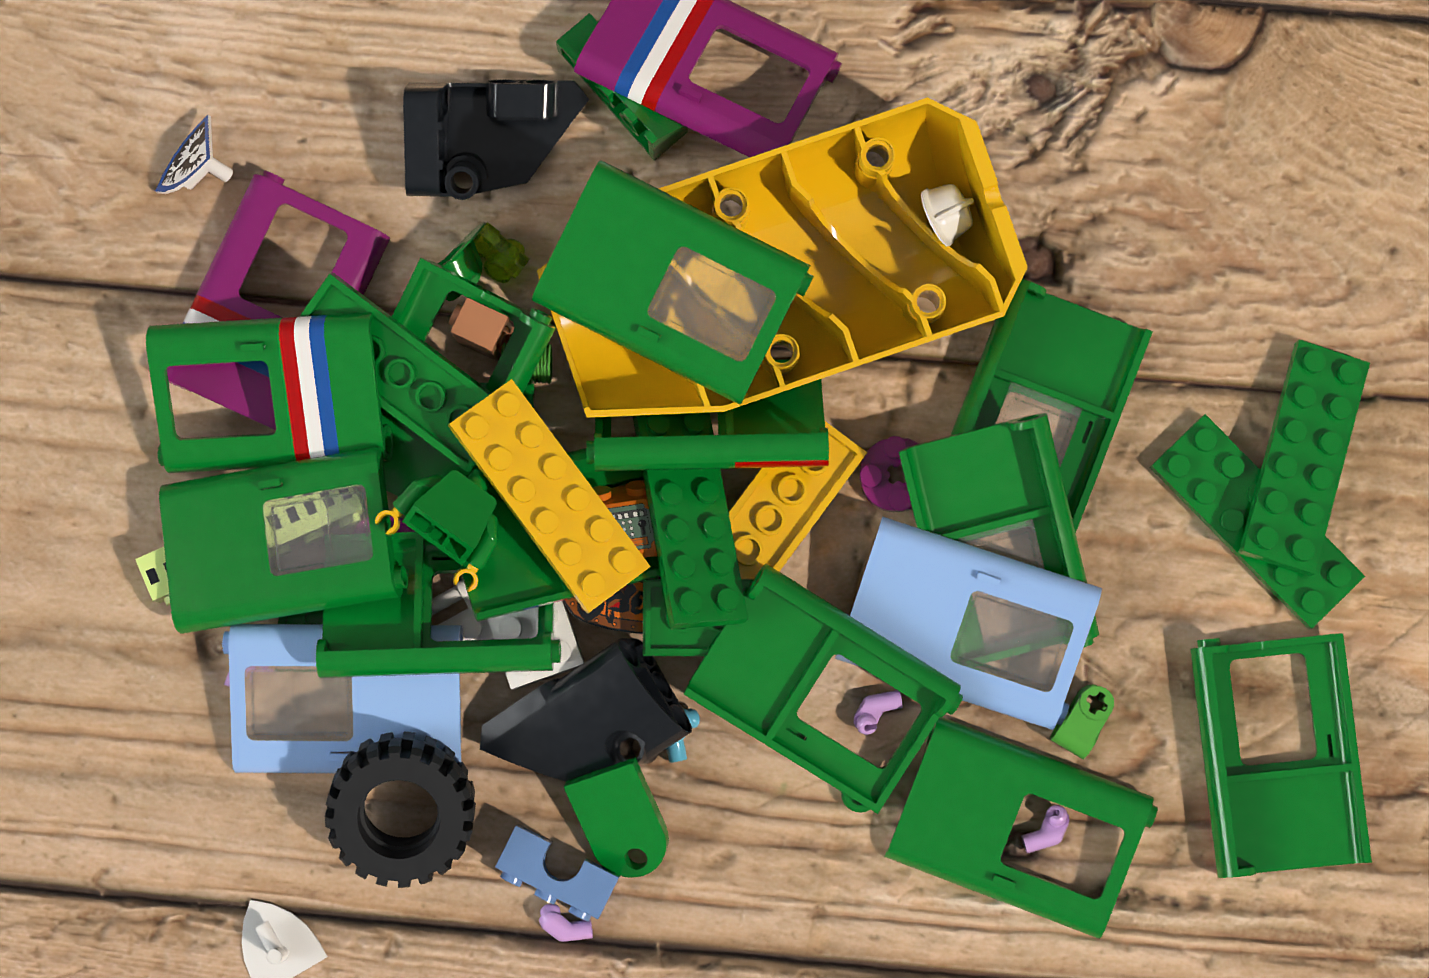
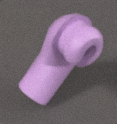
[854,690,903,735]
[1021,805,1070,854]
[539,904,593,942]

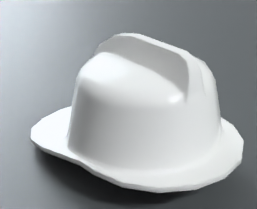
[921,184,974,247]

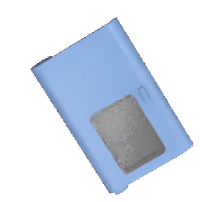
[835,516,1102,730]
[222,624,463,773]

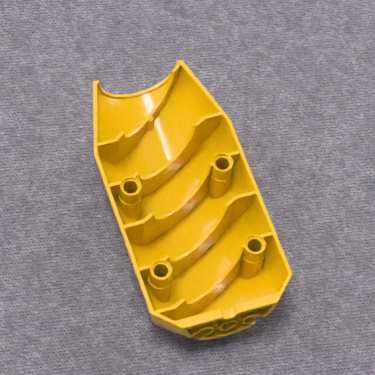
[537,97,1028,418]

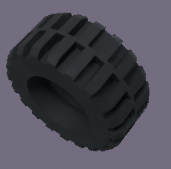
[325,731,476,888]

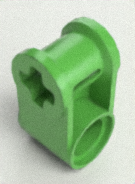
[1050,685,1114,759]

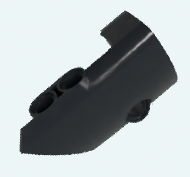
[403,79,589,200]
[479,638,692,782]

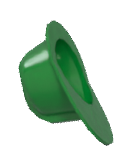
[437,222,486,301]

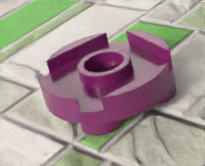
[859,436,919,512]

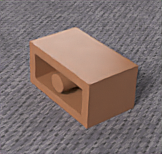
[449,298,514,362]

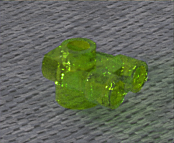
[473,222,530,283]

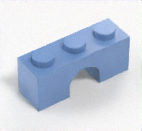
[495,824,620,922]

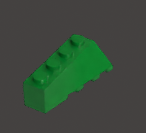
[556,13,688,161]

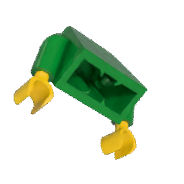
[375,469,498,592]

